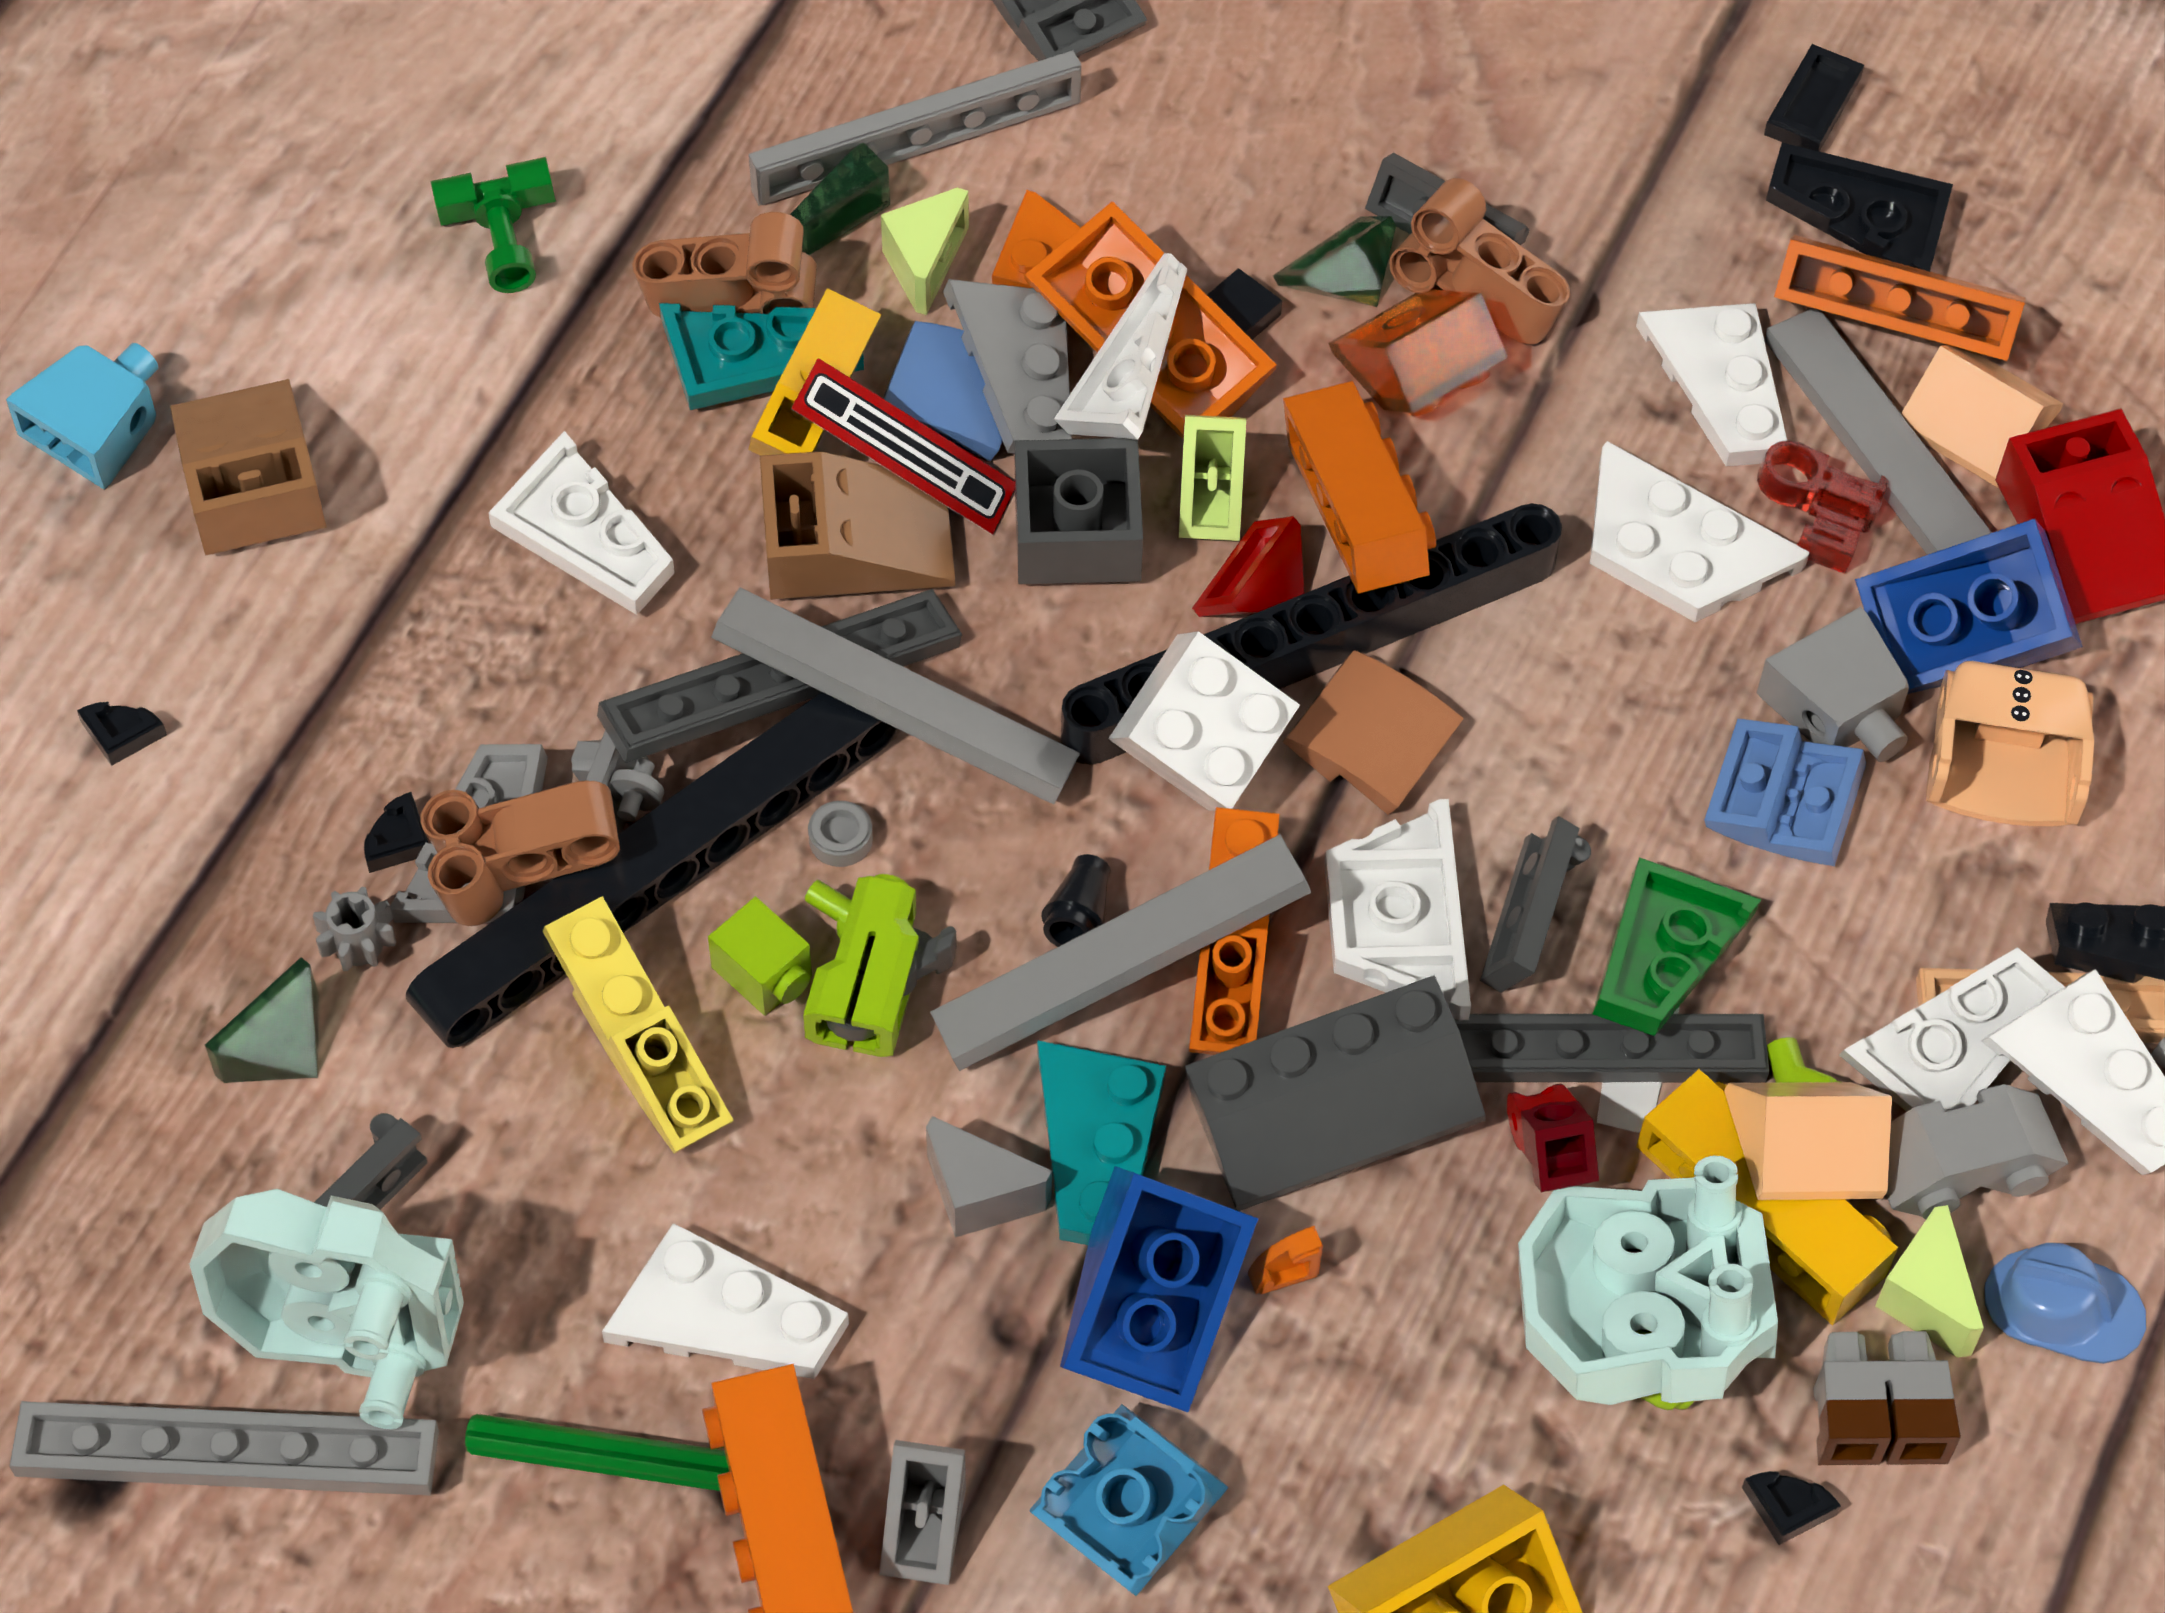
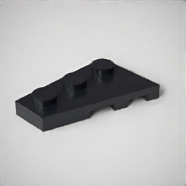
[2046,902,2165,983]

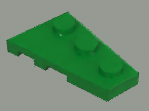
[1592,857,1761,1036]

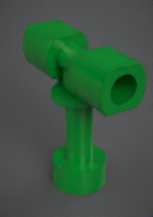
[431,157,556,293]

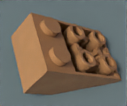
[170,379,327,556]
[760,451,955,600]

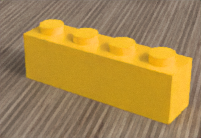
[1636,1069,1898,1326]

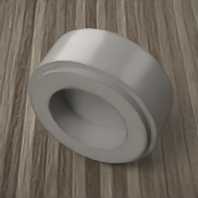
[808,801,873,867]

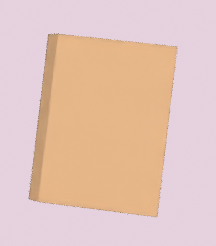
[1901,345,2063,488]
[1724,1082,1892,1200]

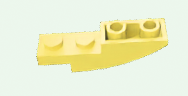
[543,896,734,1154]

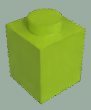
[708,896,812,1016]

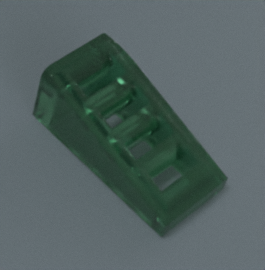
[790,143,890,255]

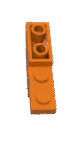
[1189,807,1280,1055]

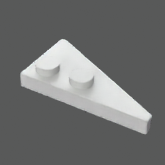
[1054,253,1187,440]

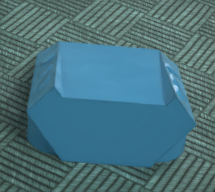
[1029,1404,1229,1596]

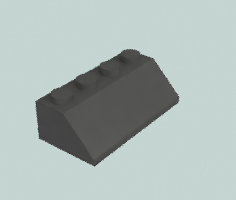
[1185,975,1486,1211]

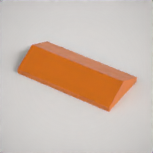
[1024,201,1277,440]

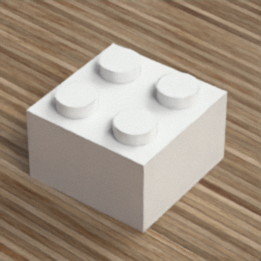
[1108,631,1300,811]

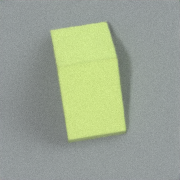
[881,187,969,315]
[1179,415,1246,541]
[1875,1205,1984,1358]

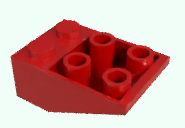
[1995,408,2165,624]

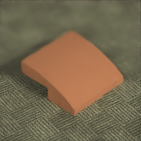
[1282,650,1464,815]

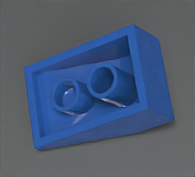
[1855,518,2083,694]
[1060,1166,1259,1412]

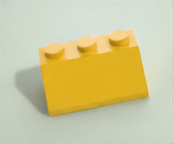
[1327,1484,1583,1613]

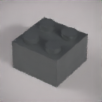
[1015,438,1143,584]

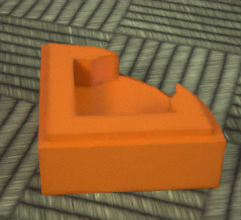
[1248,1225,1323,1294]

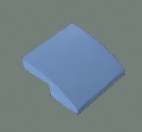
[883,321,1002,462]
[1704,718,1866,866]

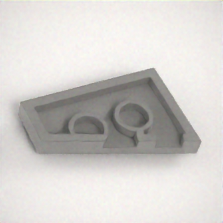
[943,279,1072,453]
[390,744,548,923]

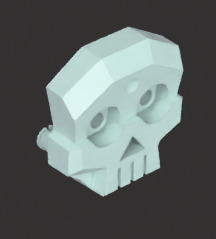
[1518,1155,1778,1405]
[189,1189,464,1429]

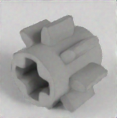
[313,887,396,971]

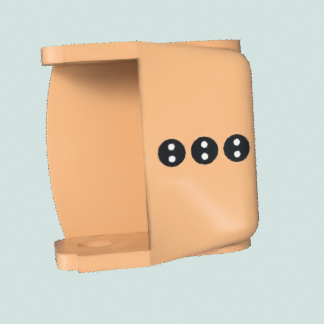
[1926,661,2094,826]

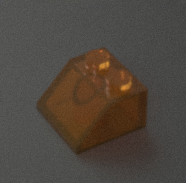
[1328,289,1508,417]

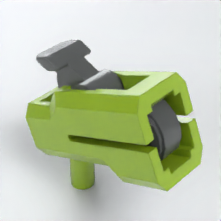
[803,874,957,1057]

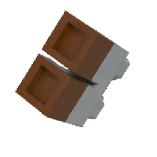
[1813,1331,1961,1465]

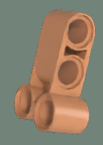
[1389,178,1570,344]
[632,212,817,318]
[420,780,620,926]

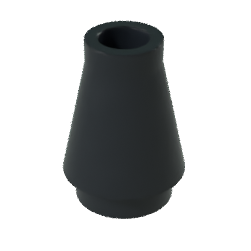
[1041,854,1111,947]

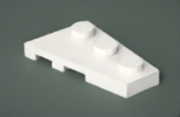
[1636,303,1789,467]
[488,431,675,615]
[1839,947,2065,1112]
[1981,969,2165,1175]
[602,1223,849,1379]

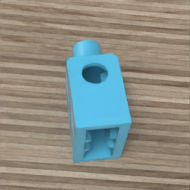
[6,343,158,490]

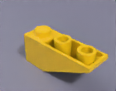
[748,288,882,456]

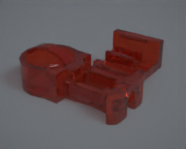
[1757,440,1888,574]

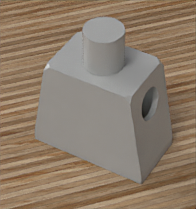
[1757,607,1909,762]

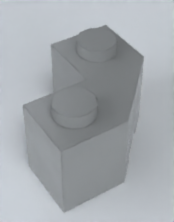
[1886,1084,2069,1219]

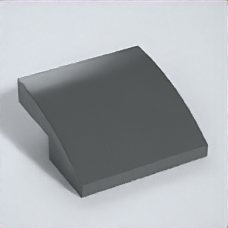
[992,0,1147,61]

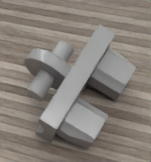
[571,730,665,834]

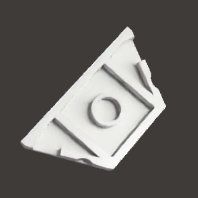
[1590,441,1810,622]
[1324,799,1471,1020]

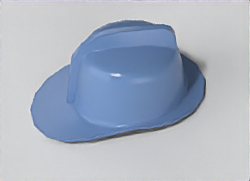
[1985,1243,2146,1364]

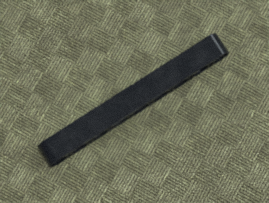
[1061,503,1562,765]
[406,692,898,1048]

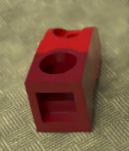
[1507,1083,1599,1192]

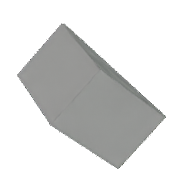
[926,1116,1052,1238]
[879,1440,966,1585]

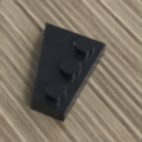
[1766,142,1953,272]

